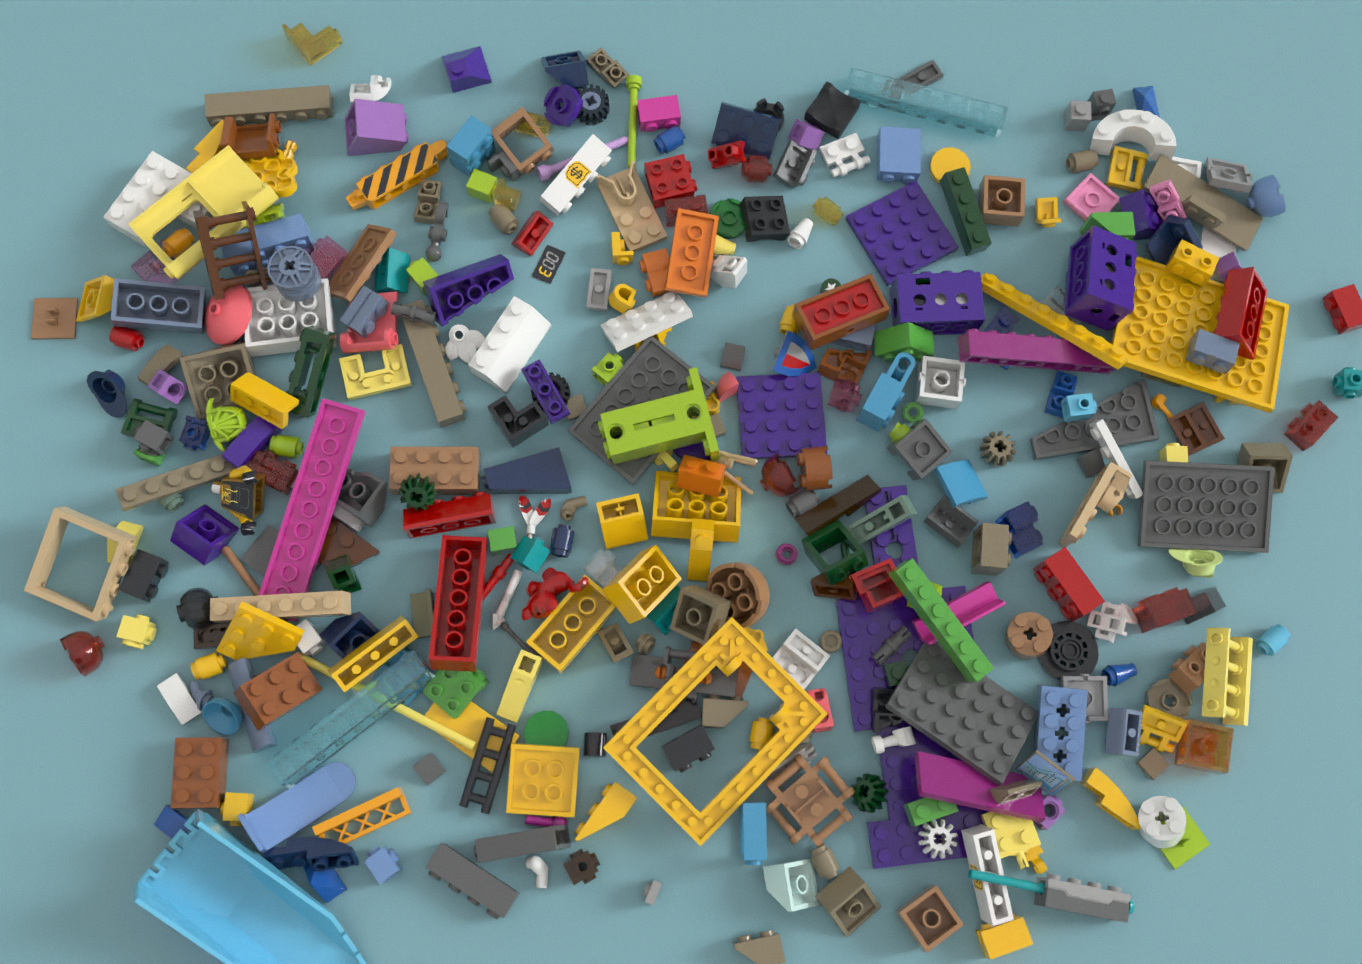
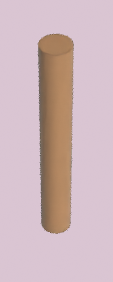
[221,546,260,596]

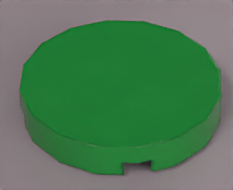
[709,198,745,239]
[524,710,569,747]

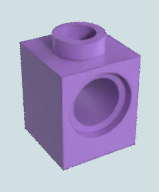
[147,369,188,405]
[1033,794,1066,830]

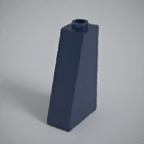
[482,447,572,494]

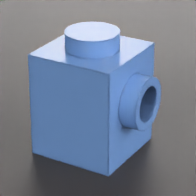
[364,846,402,884]

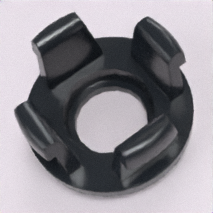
[753,98,784,131]

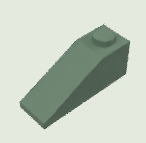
[846,495,918,545]

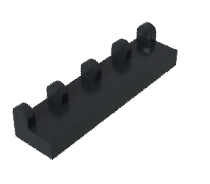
[610,699,701,738]

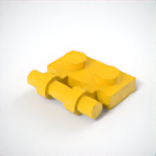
[1139,705,1188,753]

